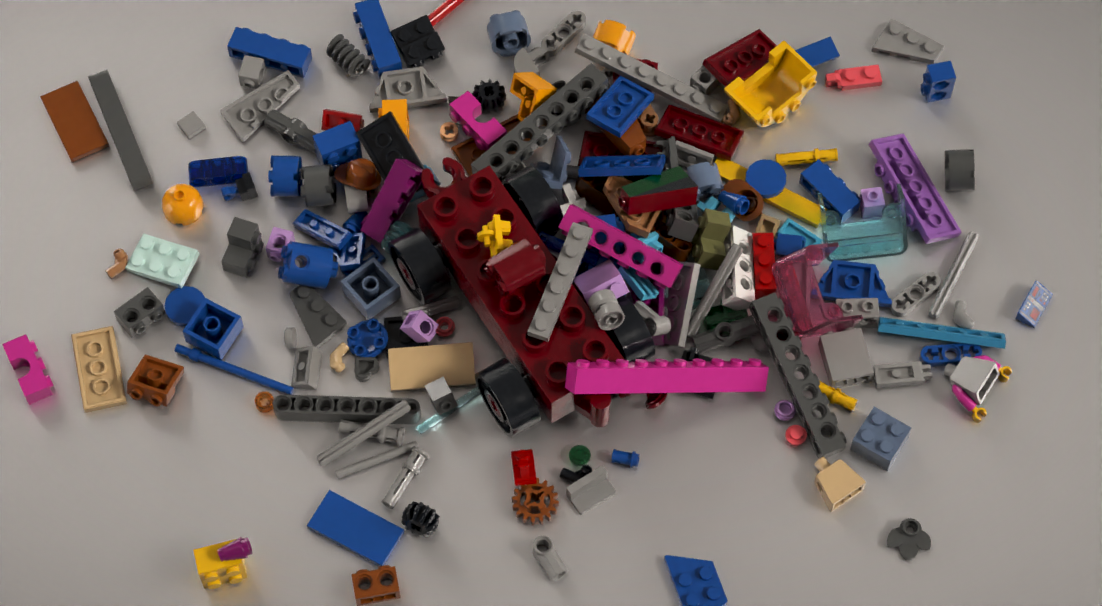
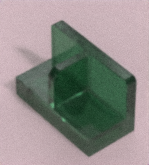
[703,299,748,331]

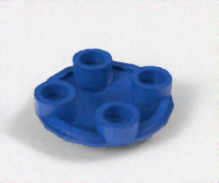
[347,318,388,358]

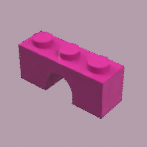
[449,91,507,151]
[2,334,54,405]

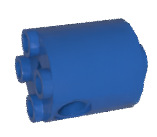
[278,241,338,289]

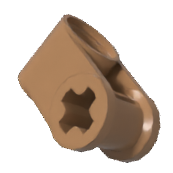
[637,104,659,137]

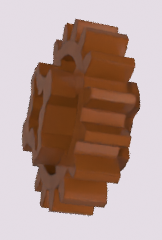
[512,478,559,526]

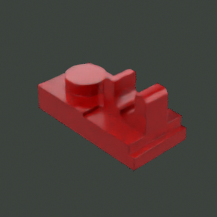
[321,109,364,132]
[511,449,537,486]

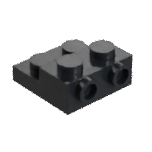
[391,15,445,68]

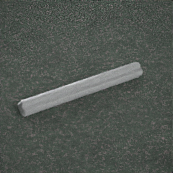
[928,231,979,319]
[687,243,744,338]
[317,400,411,466]

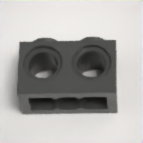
[664,204,699,242]
[114,287,165,338]

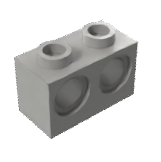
[833,298,880,329]

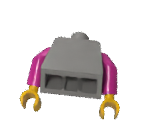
[944,355,1012,423]

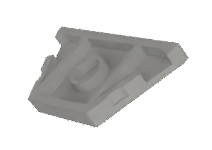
[369,66,447,113]

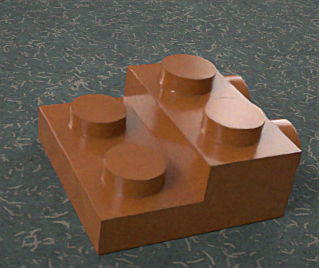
[127,354,184,407]

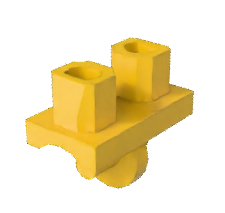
[477,214,513,257]

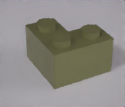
[691,208,731,271]

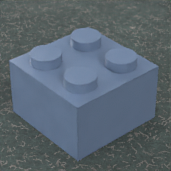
[341,257,401,320]
[850,406,912,471]

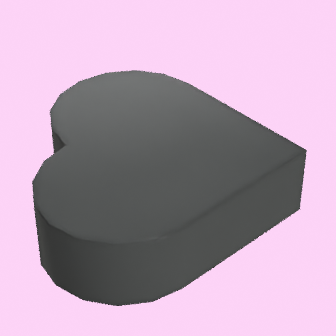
[354,357,380,382]

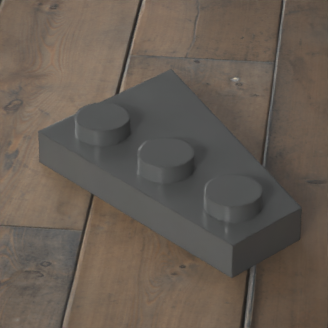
[289,285,347,349]

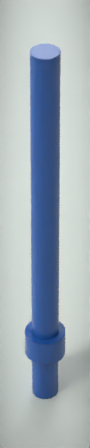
[174,344,294,395]

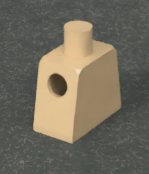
[814,457,866,512]

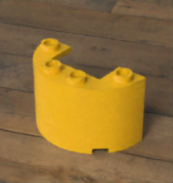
[724,41,817,127]

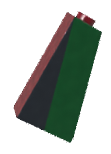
[618,166,698,215]

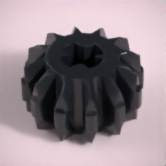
[472,78,506,114]
[401,501,440,537]

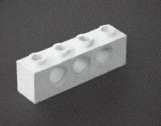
[722,225,755,313]

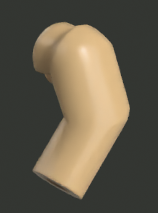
[330,342,350,373]

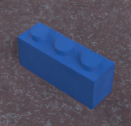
[799,159,861,224]

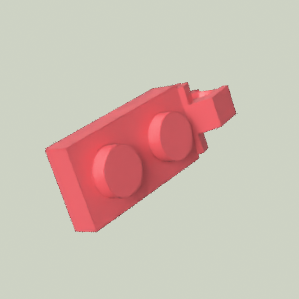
[825,65,882,91]

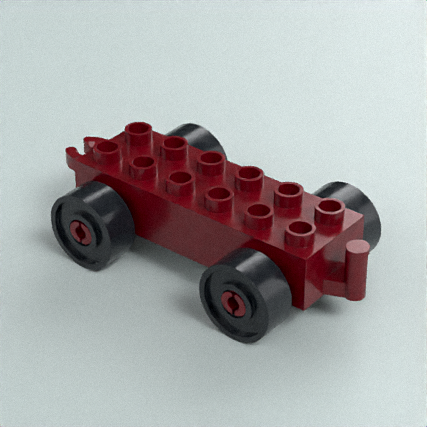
[388,157,655,438]

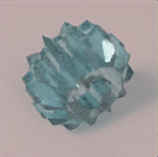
[381,220,413,254]

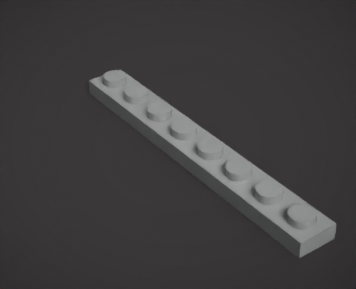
[575,33,728,122]

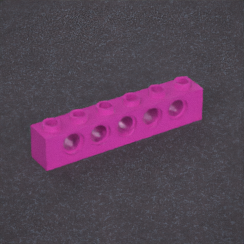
[558,204,684,289]

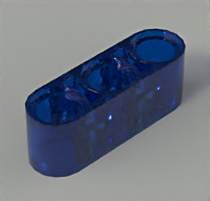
[188,156,248,187]

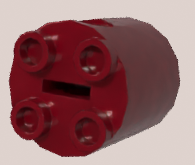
[484,238,546,297]

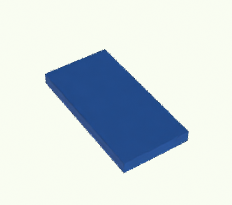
[578,154,666,177]
[307,490,404,567]

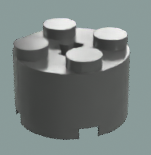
[944,149,975,191]
[301,164,337,207]

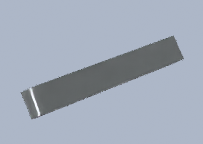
[88,70,153,191]
[272,395,421,424]

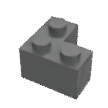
[221,217,264,278]

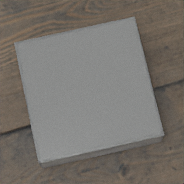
[177,111,206,139]

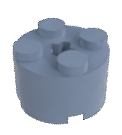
[487,10,531,57]
[686,162,724,204]

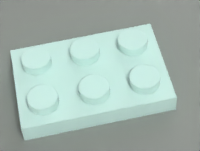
[125,233,200,289]

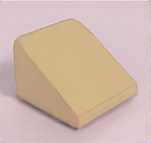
[754,213,782,238]

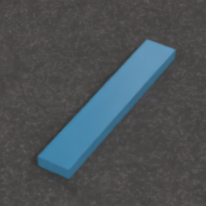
[878,317,1006,349]

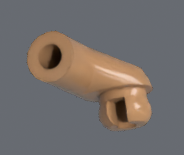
[105,248,128,279]

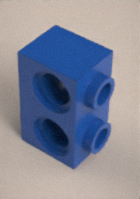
[920,61,956,103]

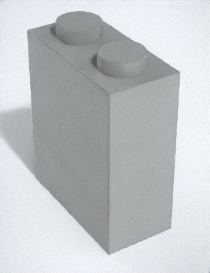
[818,327,874,389]

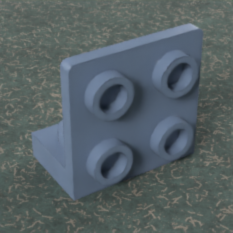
[530,135,571,190]

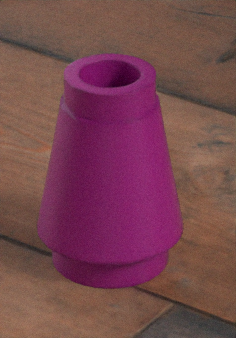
[218,537,252,562]

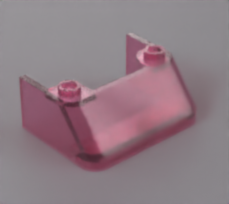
[772,242,863,338]

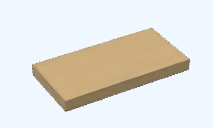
[71,326,127,413]
[388,342,476,392]

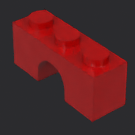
[752,233,777,300]

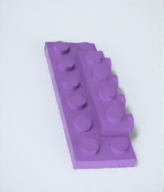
[868,133,962,244]

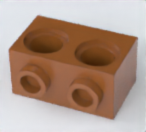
[351,565,401,606]

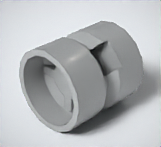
[588,289,625,330]

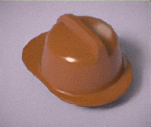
[334,158,382,191]
[721,179,764,222]

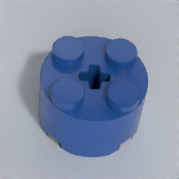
[268,155,303,197]

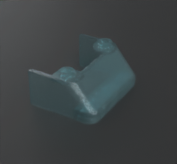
[817,184,908,262]

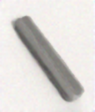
[401,295,461,321]

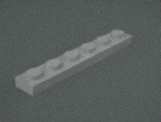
[528,222,593,342]

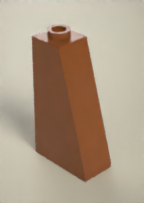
[585,87,646,155]

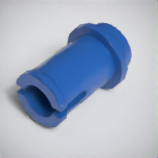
[611,449,640,468]

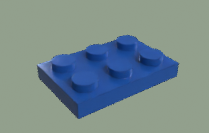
[586,75,654,138]

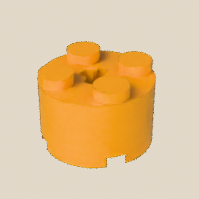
[593,20,636,55]

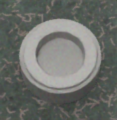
[284,327,297,349]

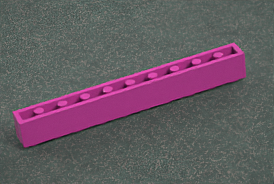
[565,358,769,394]

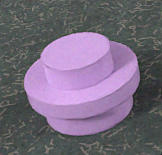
[774,400,796,421]

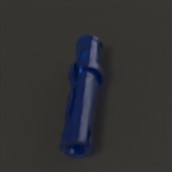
[539,231,600,267]

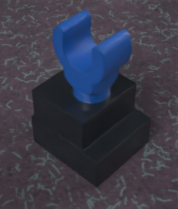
[221,172,258,201]

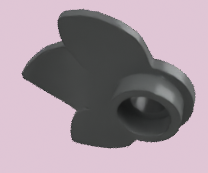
[887,518,931,561]

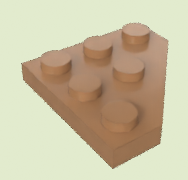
[602,176,662,238]

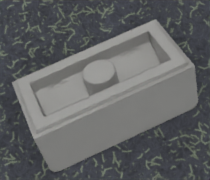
[291,346,322,390]

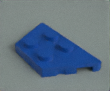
[811,260,892,308]
[664,555,728,606]

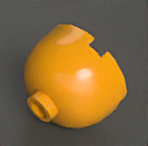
[162,184,204,226]

